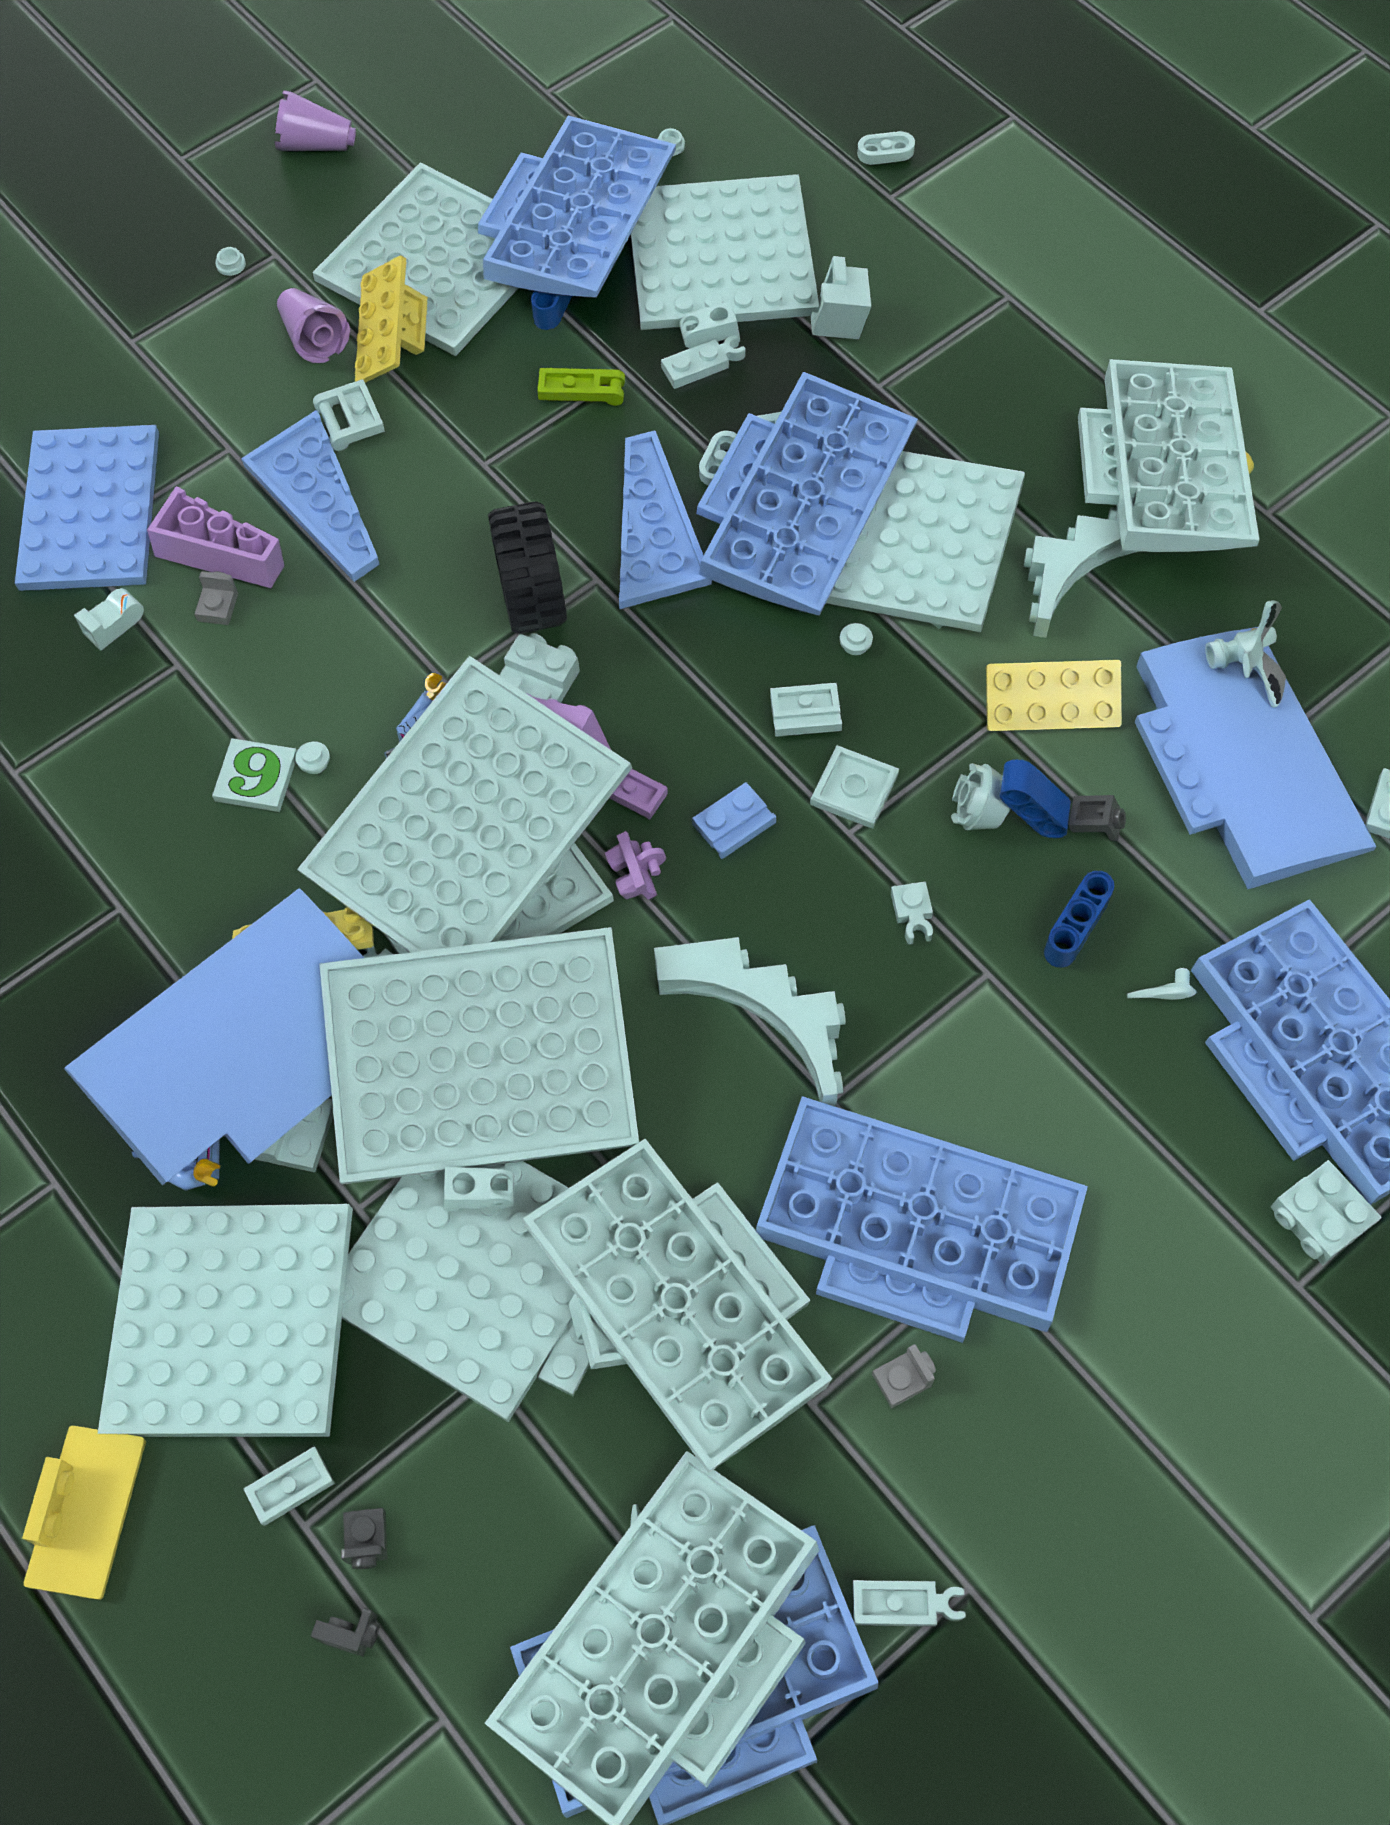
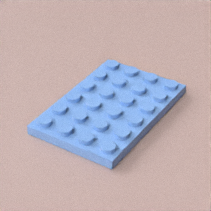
[15,425,159,591]

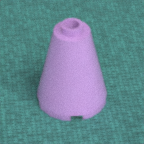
[275,91,356,151]
[277,288,350,363]

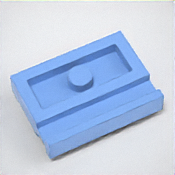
[692,782,776,859]

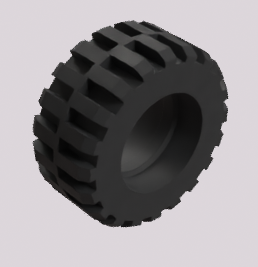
[488,501,567,634]

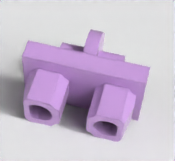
[605,831,666,900]

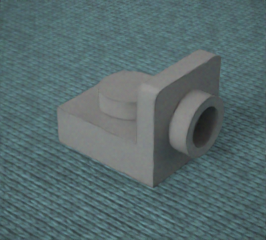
[195,571,238,625]
[872,1344,936,1409]

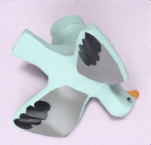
[1205,600,1286,708]

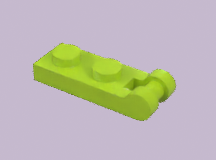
[538,368,625,406]

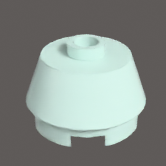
[951,763,1011,830]

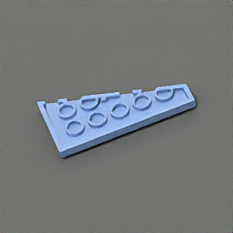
[241,410,380,582]
[619,430,712,609]

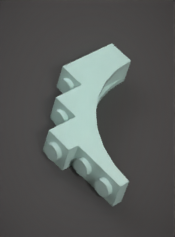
[1024,506,1140,638]
[654,937,846,1107]

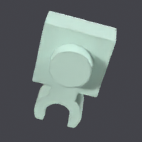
[891,881,933,944]

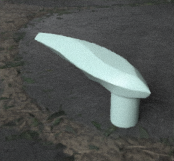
[1127,968,1197,1000]

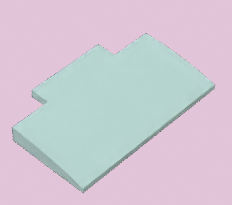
[1078,359,1259,552]
[522,1139,832,1473]
[485,1451,819,1825]

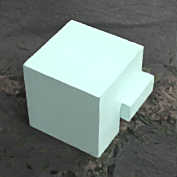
[811,256,871,339]

